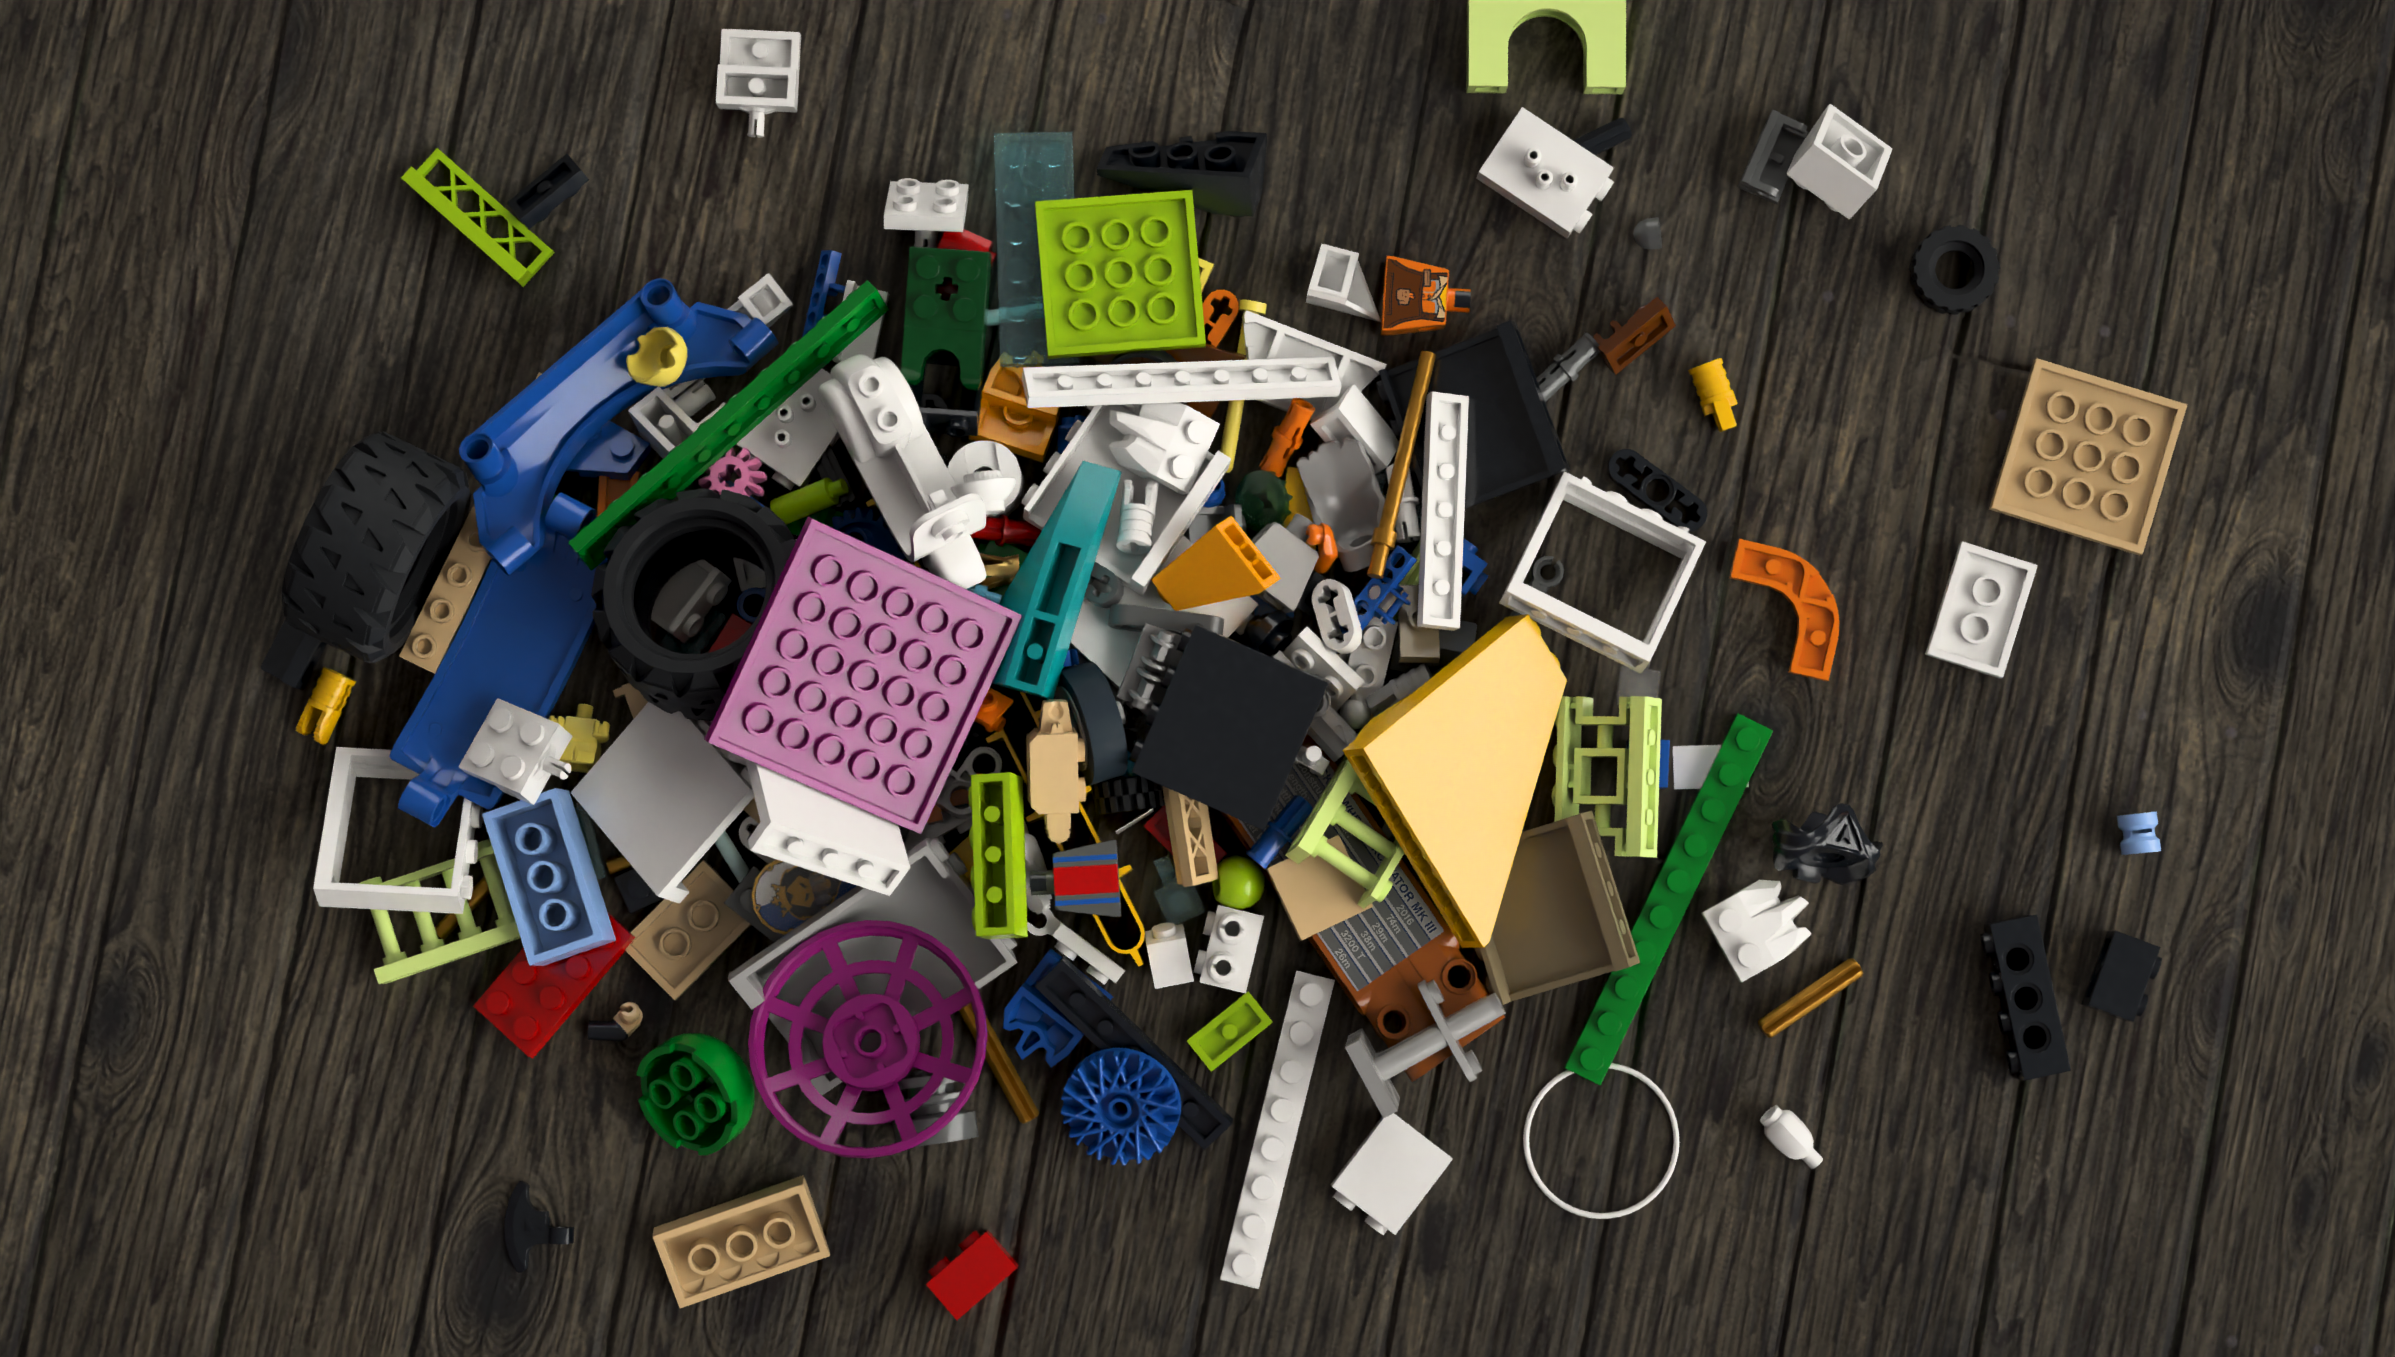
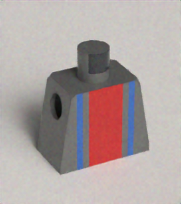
[1030,840,1121,917]

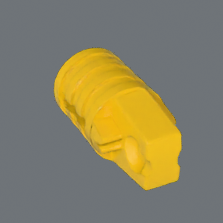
[1688,358,1738,432]

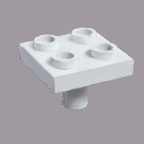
[884,178,969,248]
[1283,627,1364,712]

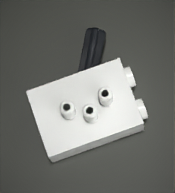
[1476,107,1632,238]
[736,369,856,508]

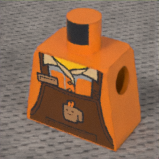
[1381,256,1471,336]

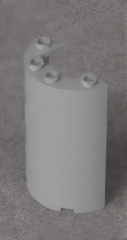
[728,837,1018,1095]

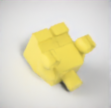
[549,704,610,773]

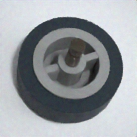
[1026,661,1128,786]

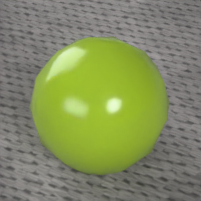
[1212,855,1265,910]

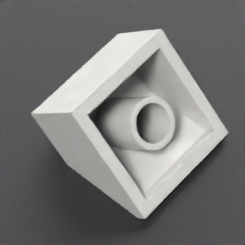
[1787,104,1892,220]

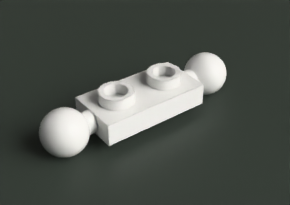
[1340,583,1398,729]

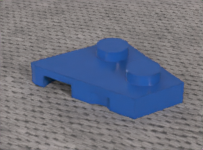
[566,421,652,480]

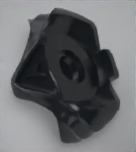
[1772,803,1883,885]

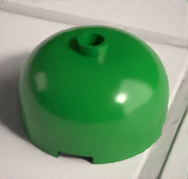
[637,1033,755,1155]

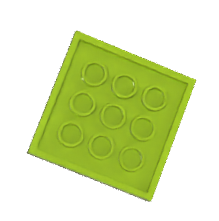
[1035,190,1206,359]

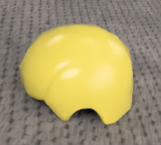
[626,327,687,387]

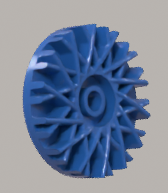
[1061,1048,1181,1165]

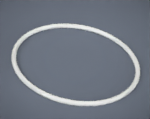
[1523,1063,1679,1219]

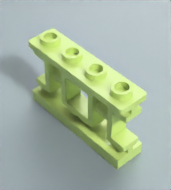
[1551,696,1662,858]

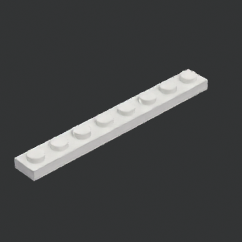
[1022,357,1341,408]
[1220,971,1335,1289]

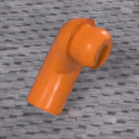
[1306,522,1338,574]

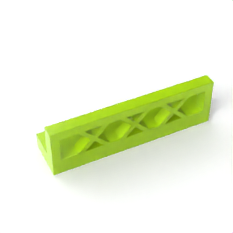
[401,148,555,287]

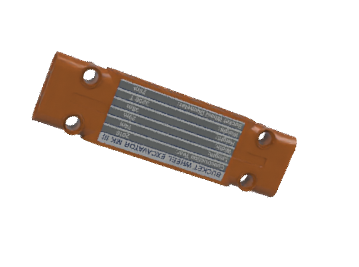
[1220,733,1505,1082]

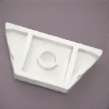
[1242,310,1387,421]

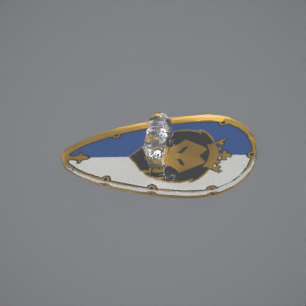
[751,859,857,935]

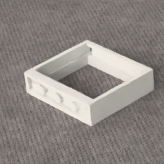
[1499,471,1706,673]
[313,747,483,914]

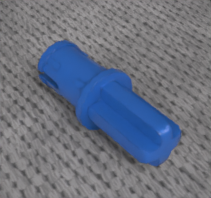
[1246,795,1313,869]

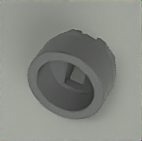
[1633,217,1662,250]

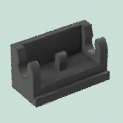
[1737,110,1808,204]

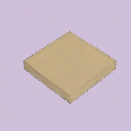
[1266,835,1373,941]

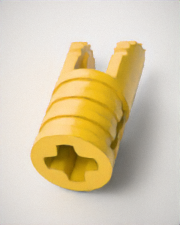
[295,667,356,745]

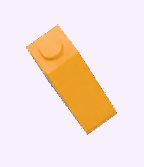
[1151,515,1281,611]

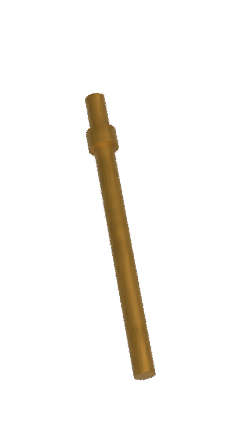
[1367,351,1436,579]

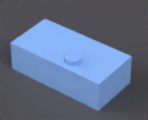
[482,788,616,966]

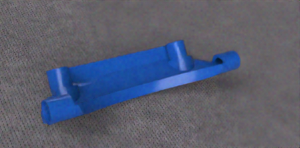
[459,278,779,576]

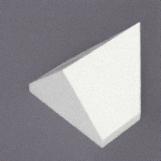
[1306,243,1381,322]

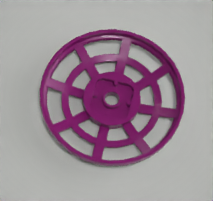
[748,920,987,1158]

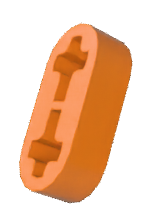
[1202,290,1239,348]

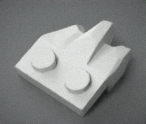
[1109,402,1220,495]
[1701,880,1812,982]

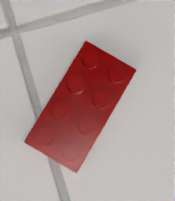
[473,911,635,1058]

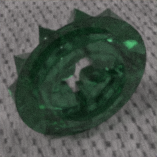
[1235,470,1293,532]

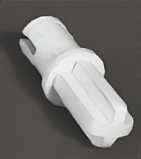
[1386,464,1421,543]

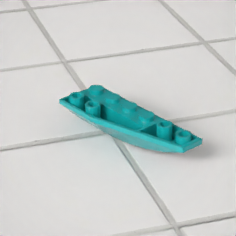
[992,461,1122,700]

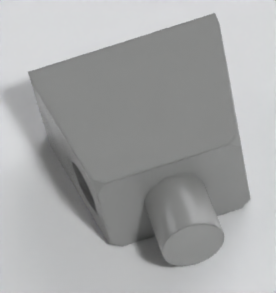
[1251,514,1319,613]

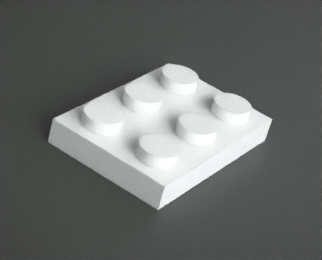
[1925,541,2038,679]

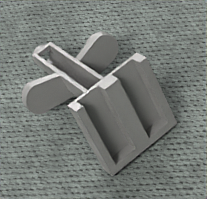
[1345,980,1506,1118]

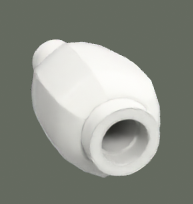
[1760,1105,1823,1169]

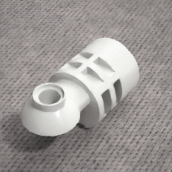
[947,441,1025,518]

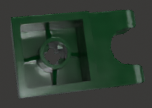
[901,246,992,390]

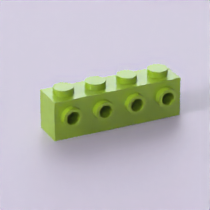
[968,772,1028,939]

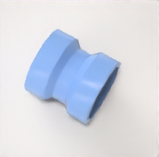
[2117,812,2161,855]

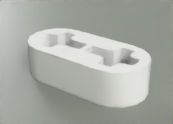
[1312,579,1362,654]

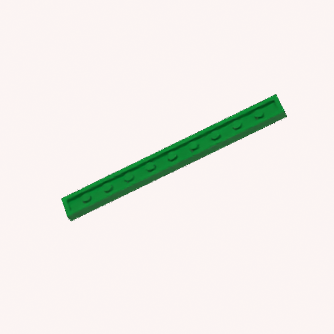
[568,280,889,571]
[1564,713,1773,1086]

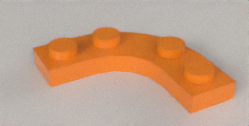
[1729,539,1839,682]

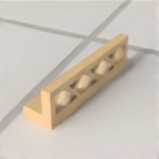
[1162,786,1219,887]

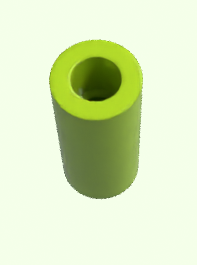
[770,478,848,525]

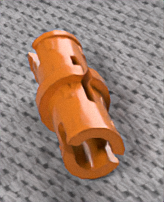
[1259,398,1315,477]

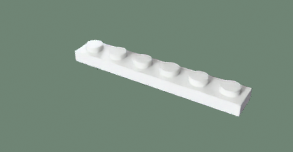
[1417,392,1469,631]

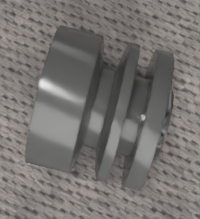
[892,1070,979,1147]

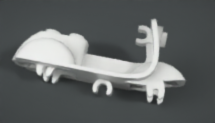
[818,354,987,589]

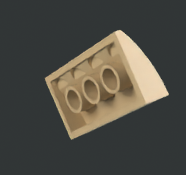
[653,1175,830,1308]

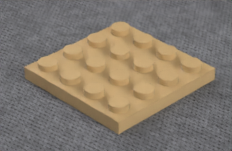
[1989,358,2188,556]

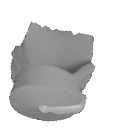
[1296,439,1397,572]

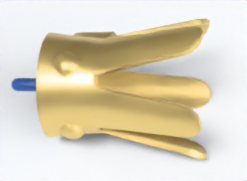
[974,553,1020,589]

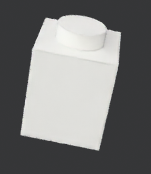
[1145,923,1194,989]

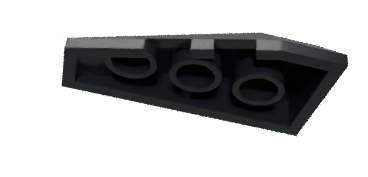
[1097,131,1267,217]

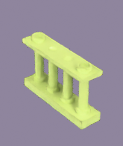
[1285,729,1404,909]
[358,839,521,984]

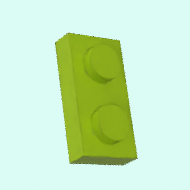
[1187,991,1273,1072]

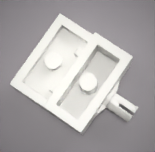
[716,29,801,138]
[459,698,572,805]

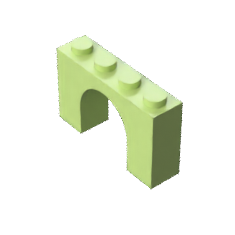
[1466,0,1626,94]

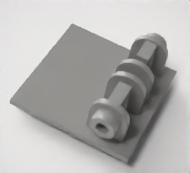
[1117,623,1183,710]

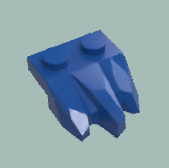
[1003,949,1113,1067]

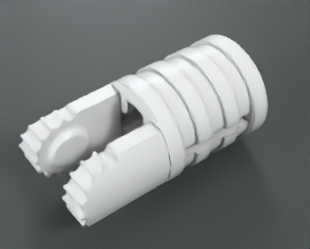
[1116,480,1159,554]

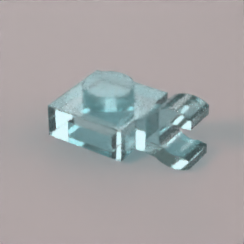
[1153,855,1206,925]

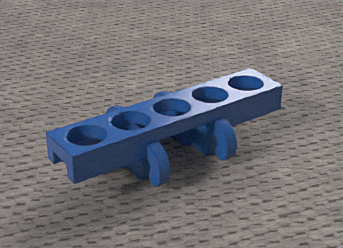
[802,250,846,337]
[1338,545,1417,634]

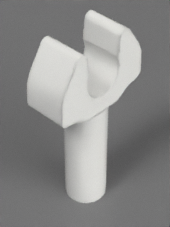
[1294,746,1330,776]

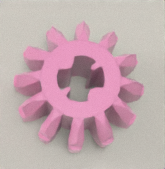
[698,447,767,497]

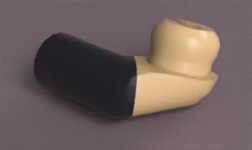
[588,1002,643,1042]

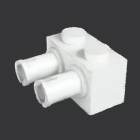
[628,379,726,459]
[1193,905,1264,994]

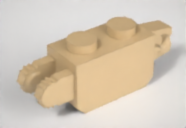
[1026,699,1086,845]

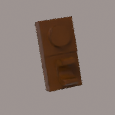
[1593,297,1676,375]

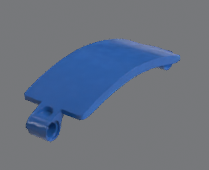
[390,492,607,827]

